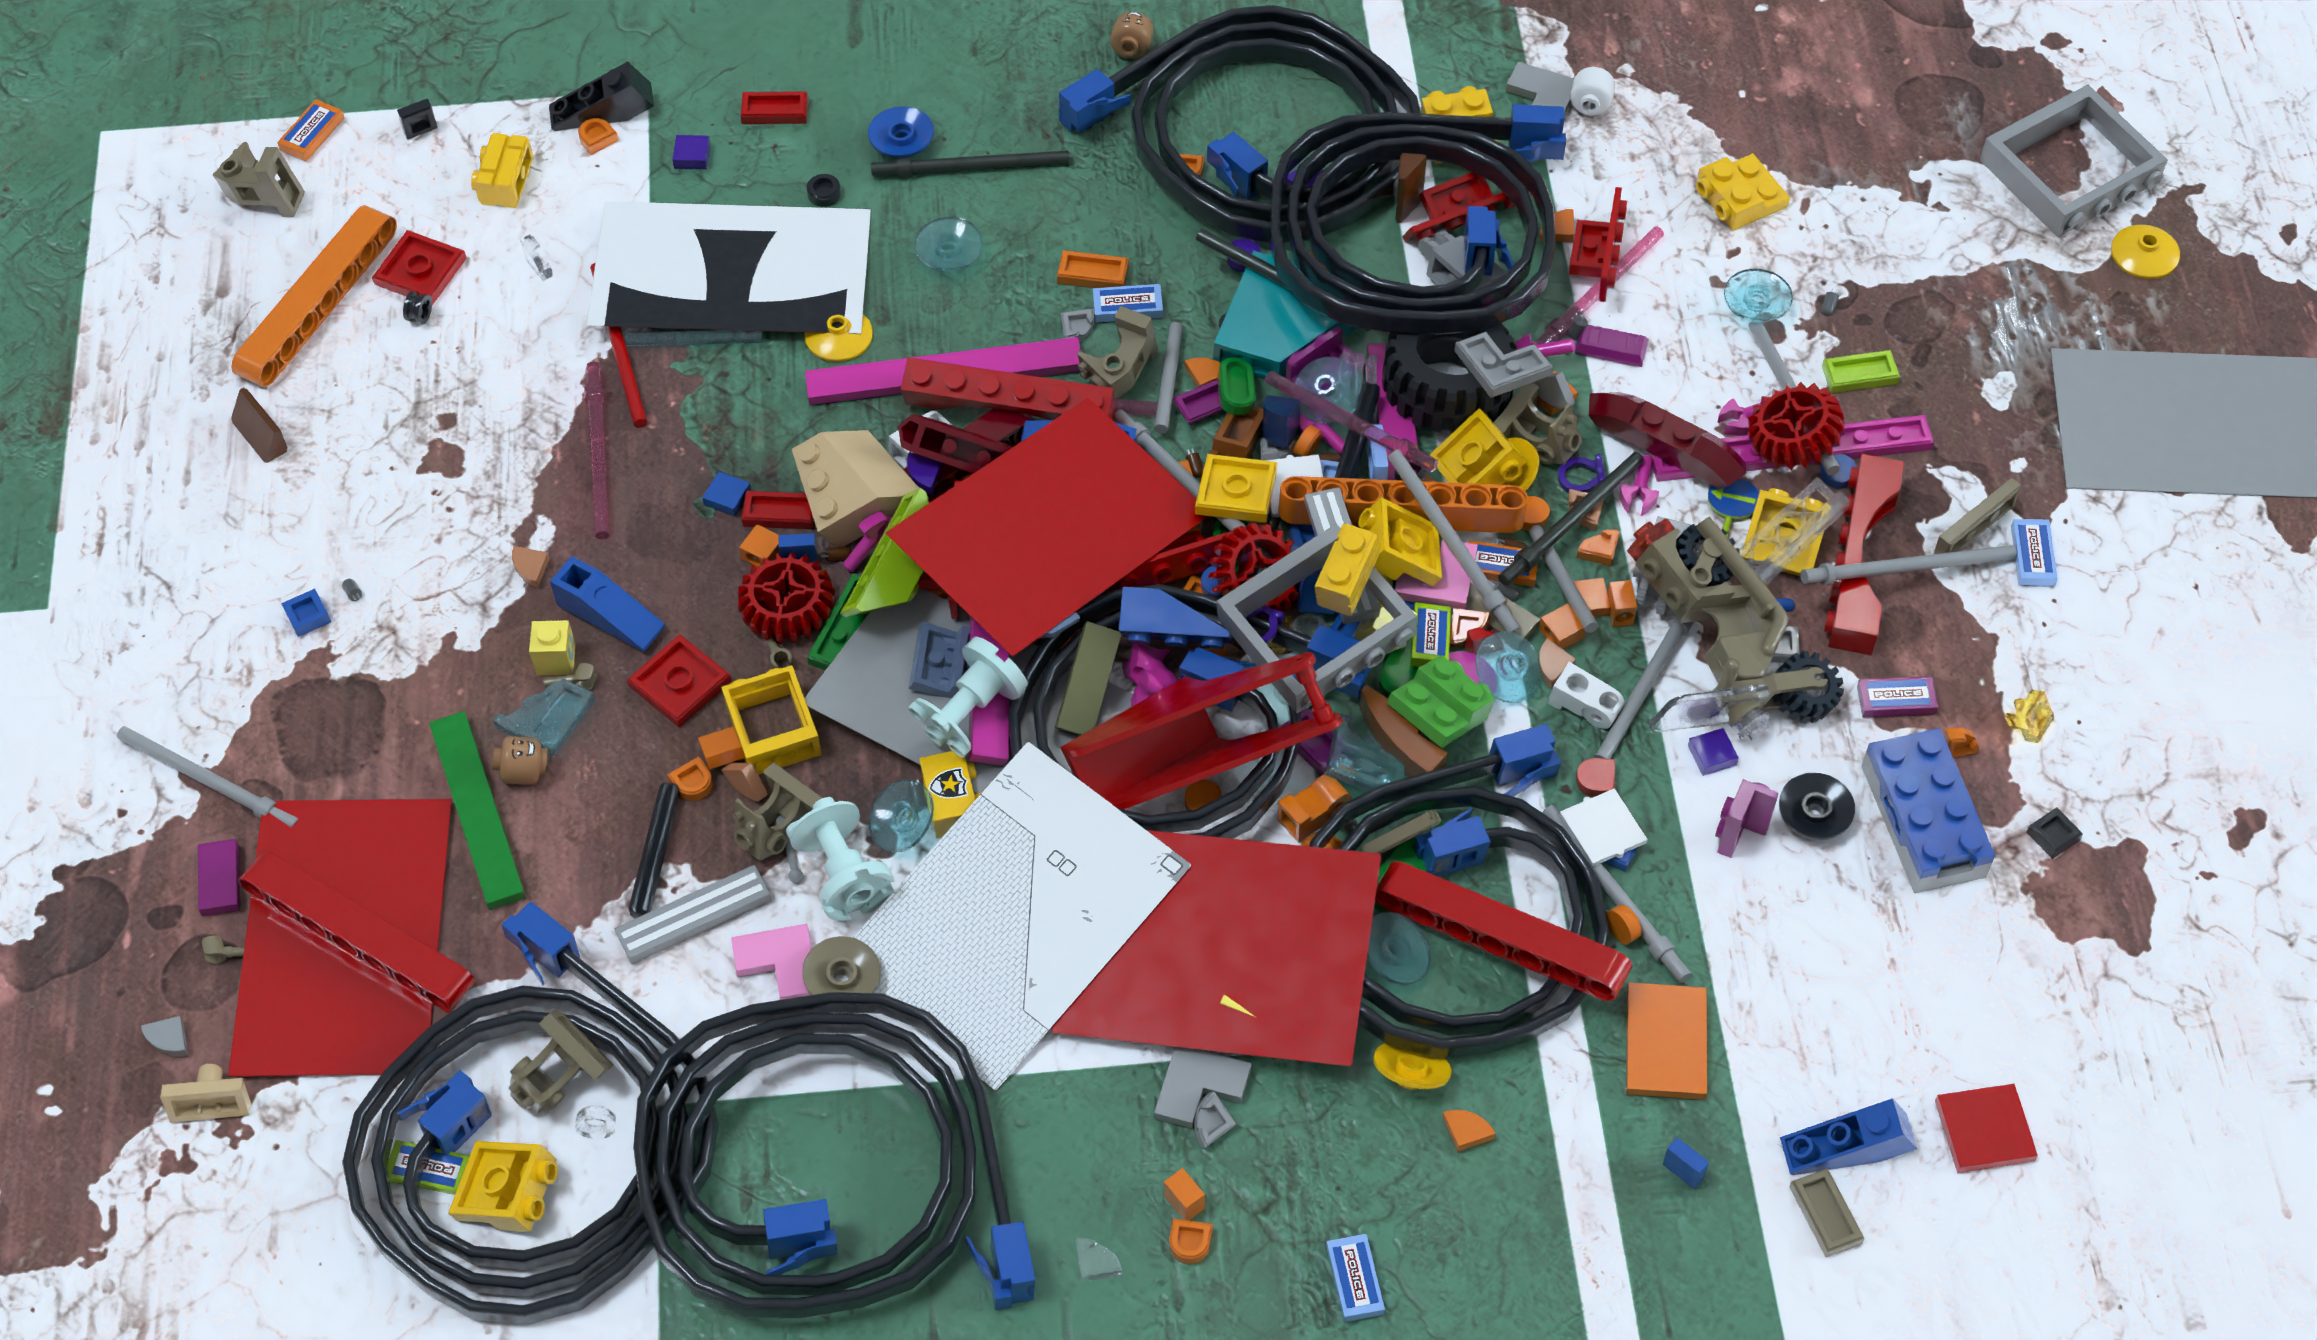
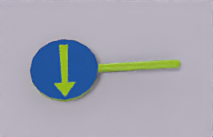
[1708,478,1759,537]

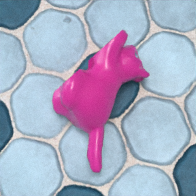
[1122,643,1208,714]

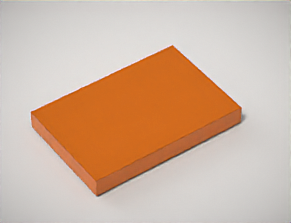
[1626,982,1707,1100]

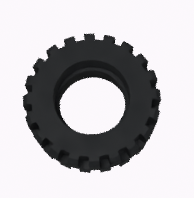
[1382,323,1517,434]

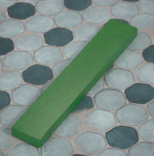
[429,711,526,910]

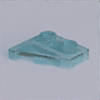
[493,679,595,756]
[1325,713,1405,802]

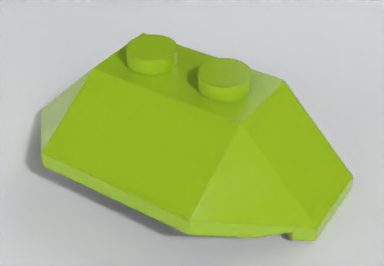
[840,488,929,617]

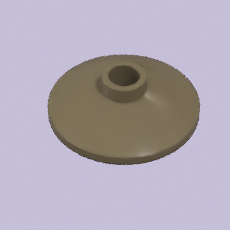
[802,936,880,995]

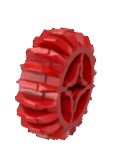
[1748,382,1845,471]
[1208,523,1301,619]
[737,552,835,645]

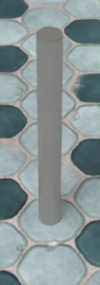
[1154,322,1183,434]
[1528,525,1599,633]

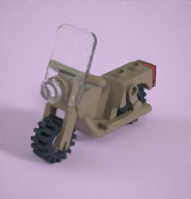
[1627,516,1844,741]

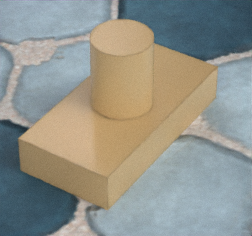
[160,1064,251,1123]

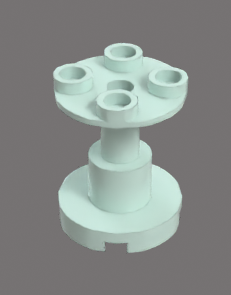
[907,636,1028,758]
[786,797,895,921]

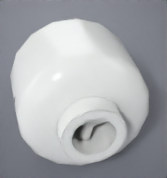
[1570,67,1615,116]

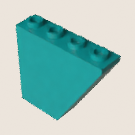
[1213,250,1359,383]

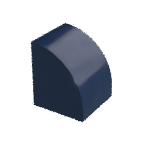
[1263,395,1300,448]

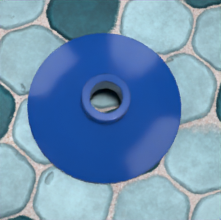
[868,106,934,158]

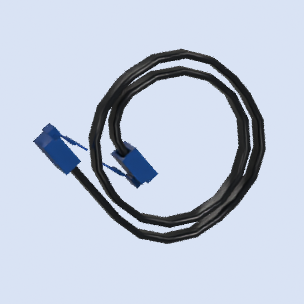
[1008,584,1371,839]
[1309,724,1610,1058]

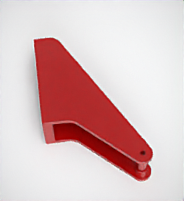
[1060,652,1343,809]

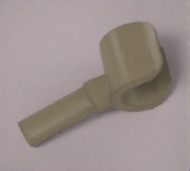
[765,636,793,669]
[544,663,598,692]
[202,935,244,965]

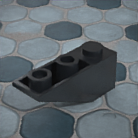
[549,61,654,131]

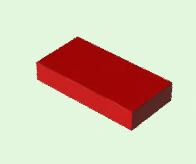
[740,91,808,124]
[742,491,815,530]

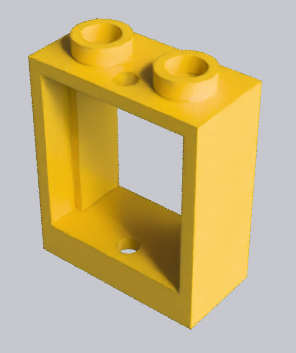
[721,665,822,775]

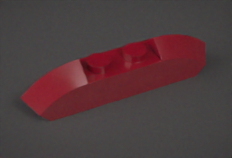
[1588,392,1747,488]
[898,414,1014,473]

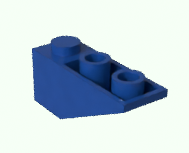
[550,556,666,652]
[1119,587,1234,649]
[1780,1098,1918,1175]

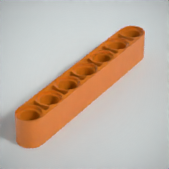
[231,205,397,387]
[1278,476,1528,533]

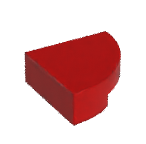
[1465,627,1503,657]

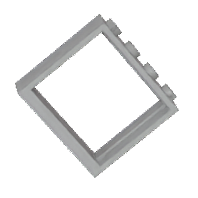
[1980,84,2168,237]
[1216,523,1417,713]

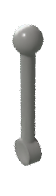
[776,816,803,883]

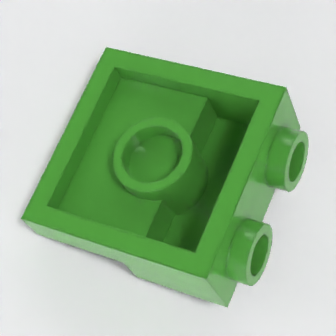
[1387,655,1496,748]

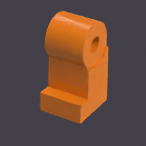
[1277,773,1351,843]

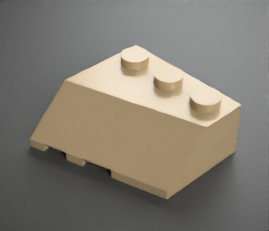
[791,430,929,547]

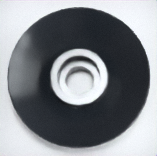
[1778,773,1855,840]

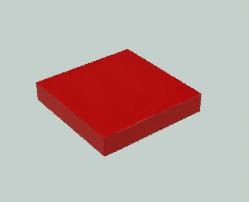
[372,230,467,305]
[627,634,732,727]
[1935,1083,2038,1173]

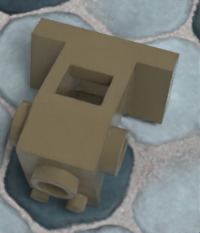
[212,142,305,217]
[1077,306,1158,400]
[1494,383,1582,465]
[732,762,822,861]
[508,1009,614,1113]

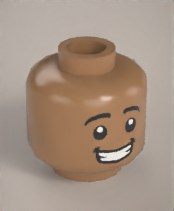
[1110,11,1154,60]
[492,736,547,785]

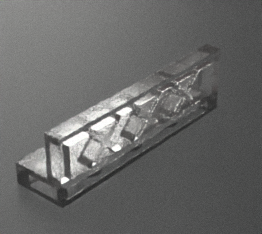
[1728,477,1850,586]

